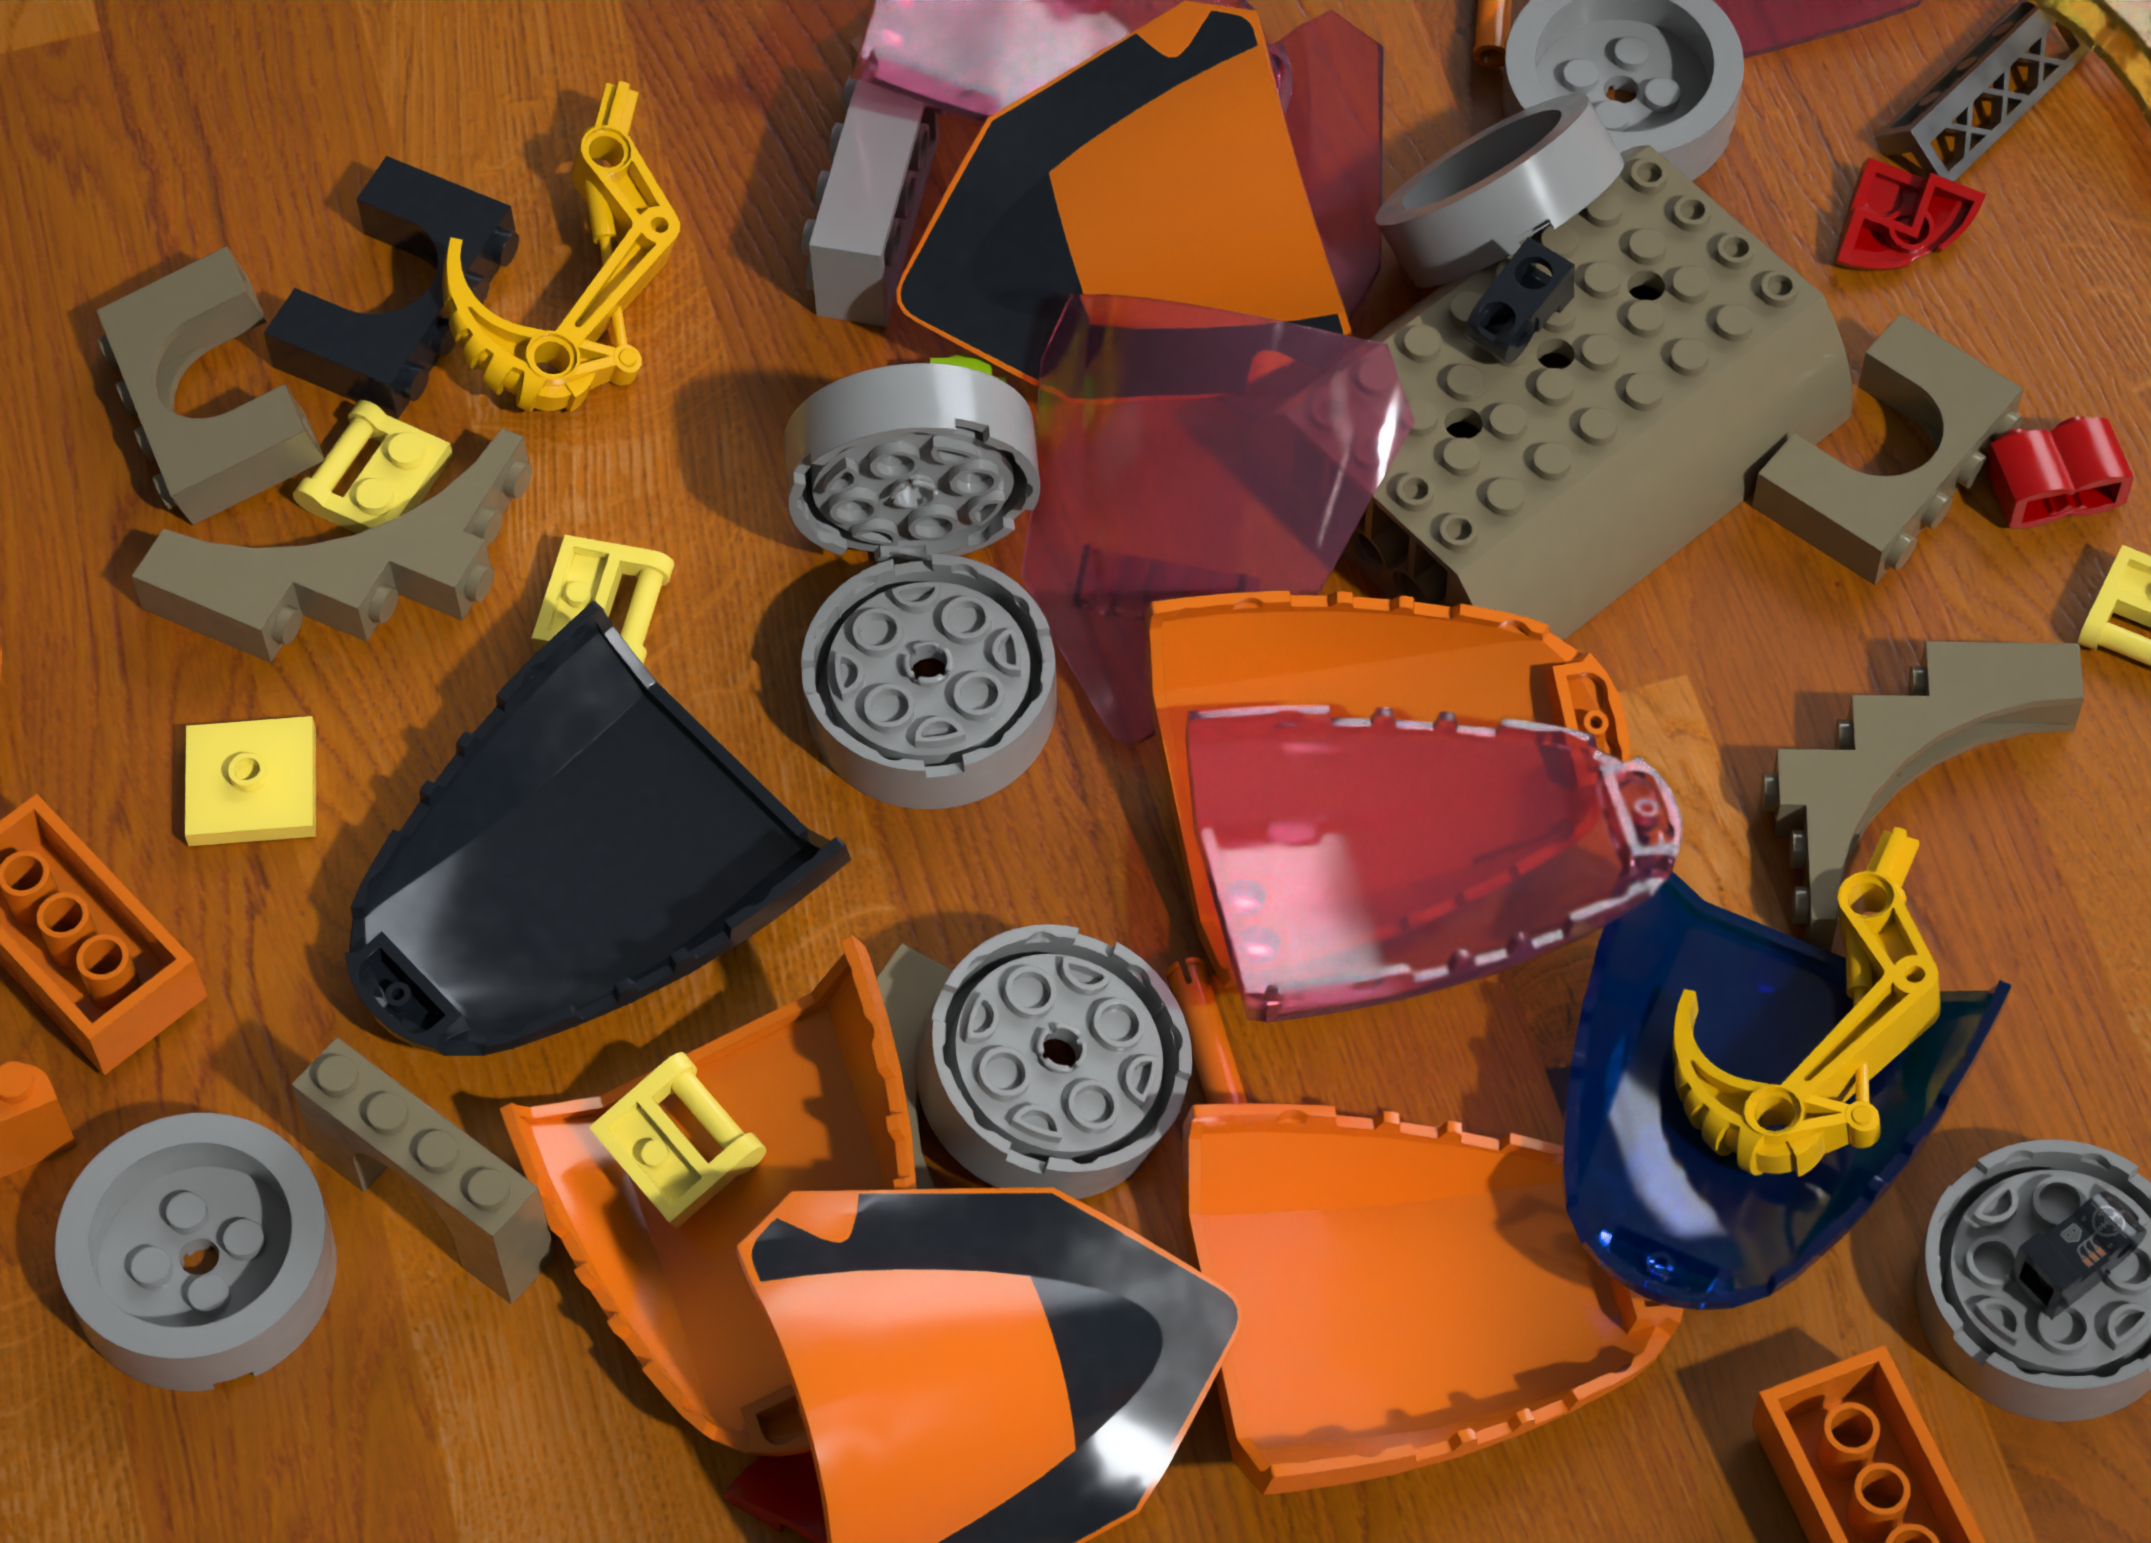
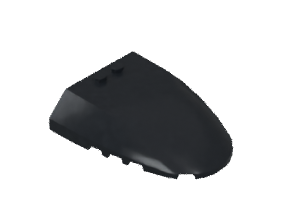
[345,601,851,1056]

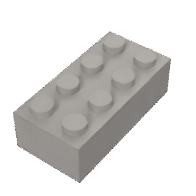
[802,53,939,327]

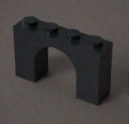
[264,156,519,419]

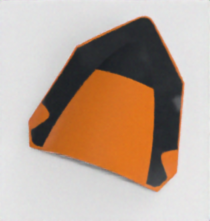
[896,1,1356,404]
[736,1187,1242,1543]

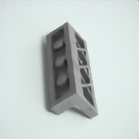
[1874,0,2093,181]

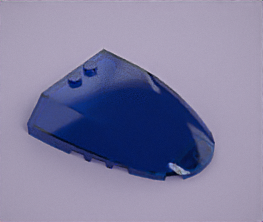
[1562,835,2012,1310]

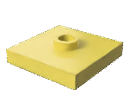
[185,716,316,846]

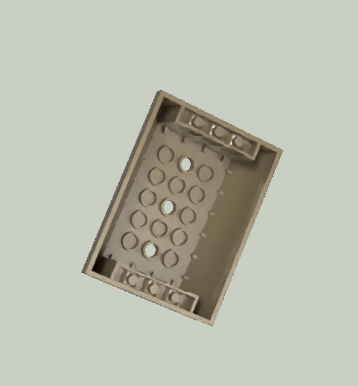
[1242,145,1853,640]

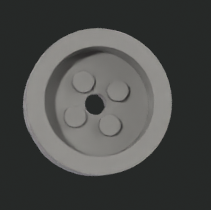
[1502,0,1744,181]
[1375,93,1624,288]
[784,363,1040,564]
[801,554,1057,809]
[915,924,1192,1200]
[55,1113,337,1391]
[1915,1139,2151,1422]

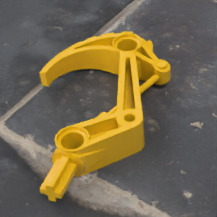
[442,81,680,413]
[1672,827,1941,1177]

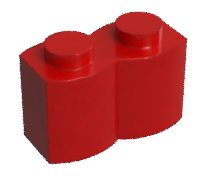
[1985,416,2134,529]

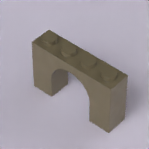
[96,246,325,525]
[1752,313,2024,585]
[291,1037,556,1305]

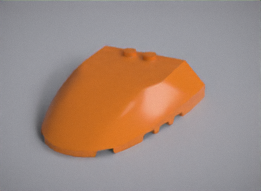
[1144,591,1630,988]
[499,935,916,1457]
[1181,1104,1687,1495]

